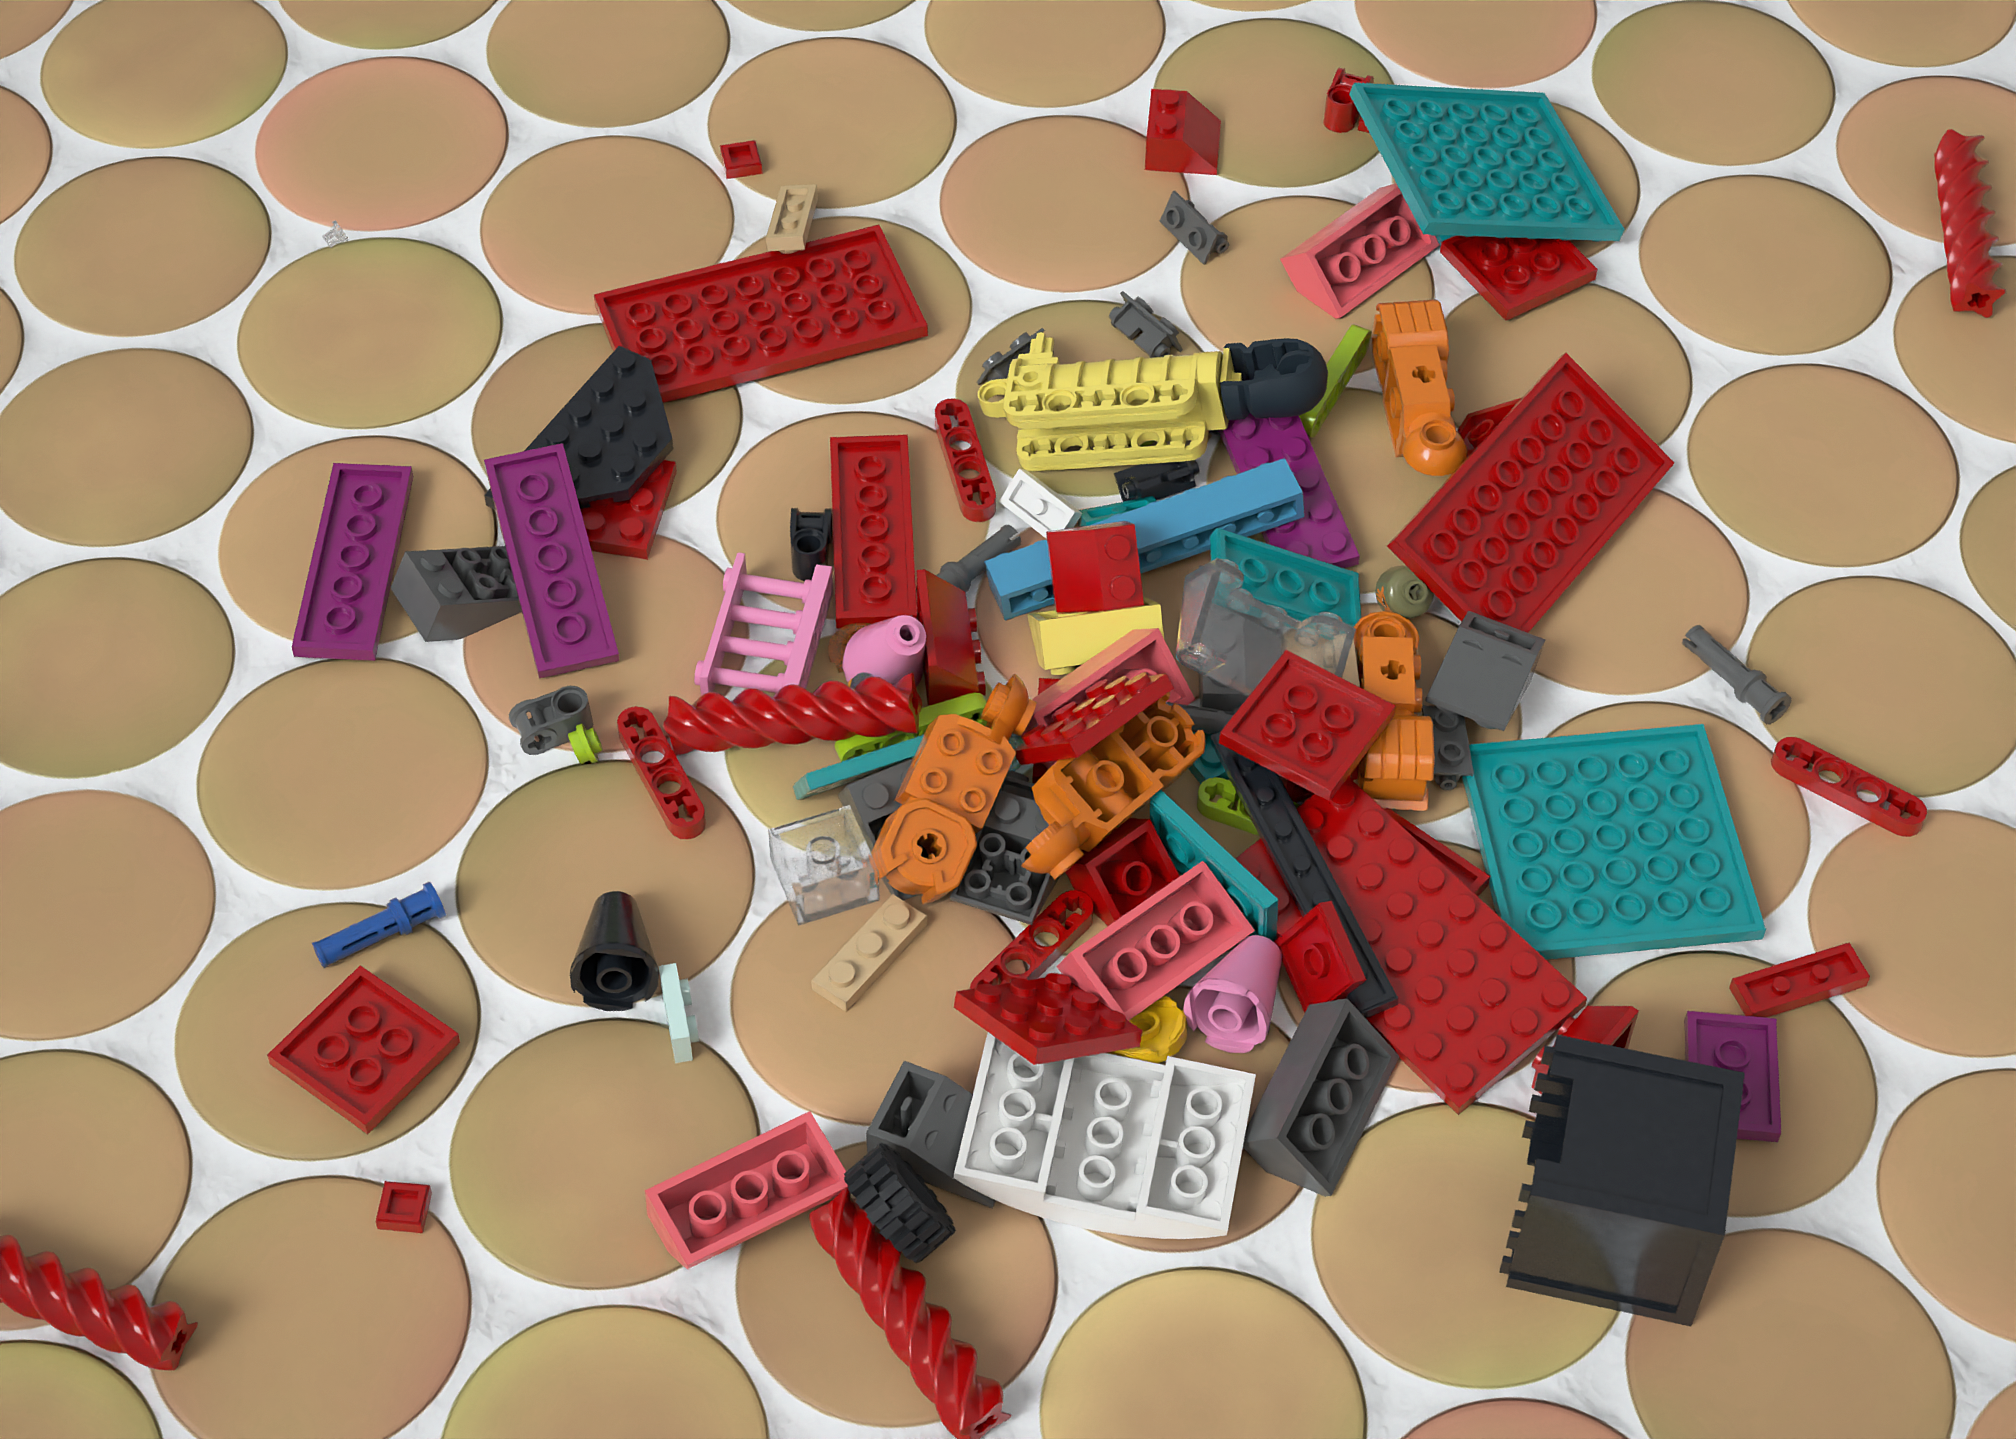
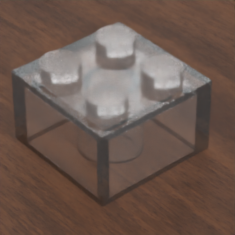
[768,805,880,926]

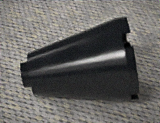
[570,891,659,1011]

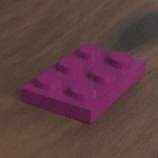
[1684,1011,1781,1142]

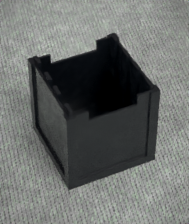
[1499,1035,1745,1326]

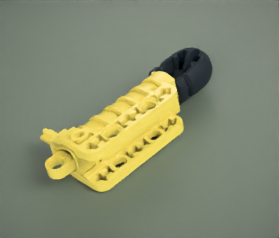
[978,333,1328,471]

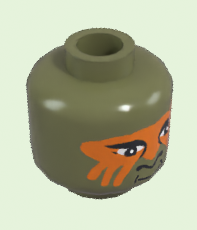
[1375,565,1434,618]

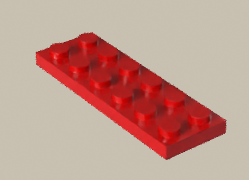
[830,434,917,629]

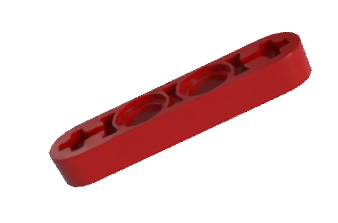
[935,398,996,522]
[617,706,706,839]
[1771,737,1927,837]
[970,890,1094,989]

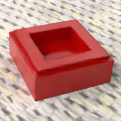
[720,140,762,179]
[375,1181,432,1233]

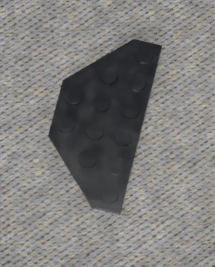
[484,346,674,510]

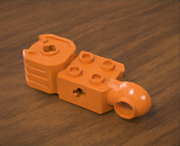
[1372,299,1467,476]
[1353,611,1435,811]
[868,674,1037,904]
[1021,692,1205,880]

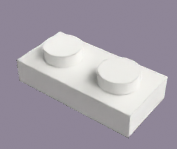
[999,469,1082,539]

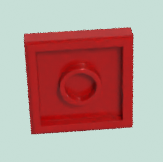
[1274,901,1366,1013]

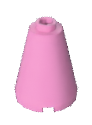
[842,615,926,687]
[1183,935,1282,1053]

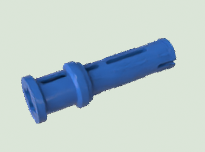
[312,882,446,968]

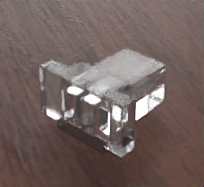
[322,220,349,248]

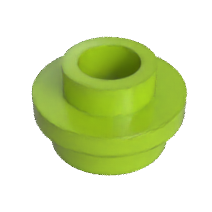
[568,723,603,764]

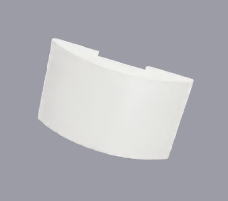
[954,1032,1256,1239]

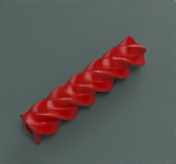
[1934,129,2006,318]
[663,673,922,756]
[809,1186,1012,1439]
[0,1234,198,1370]

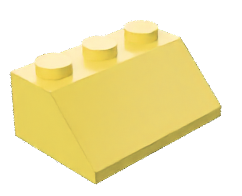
[1027,597,1164,675]

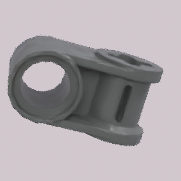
[509,685,594,755]

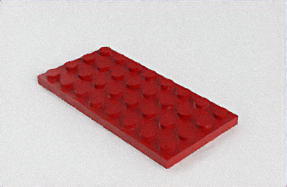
[594,224,928,403]
[1387,352,1675,633]
[1235,777,1587,1115]

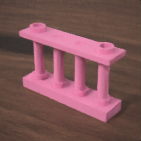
[694,552,833,696]

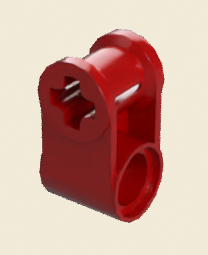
[1323,67,1374,133]

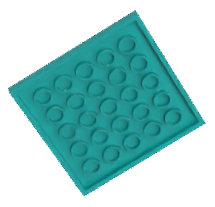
[1349,83,1625,242]
[1462,724,1766,960]

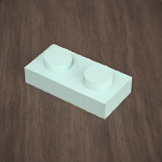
[659,963,699,1063]

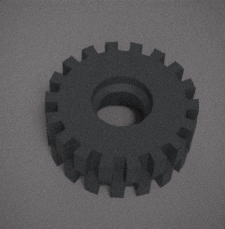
[844,1143,956,1263]

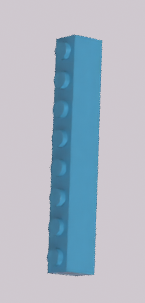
[985,458,1304,620]

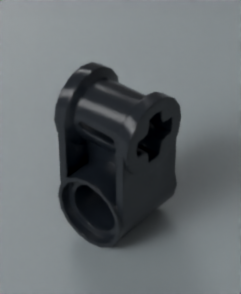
[790,508,832,581]

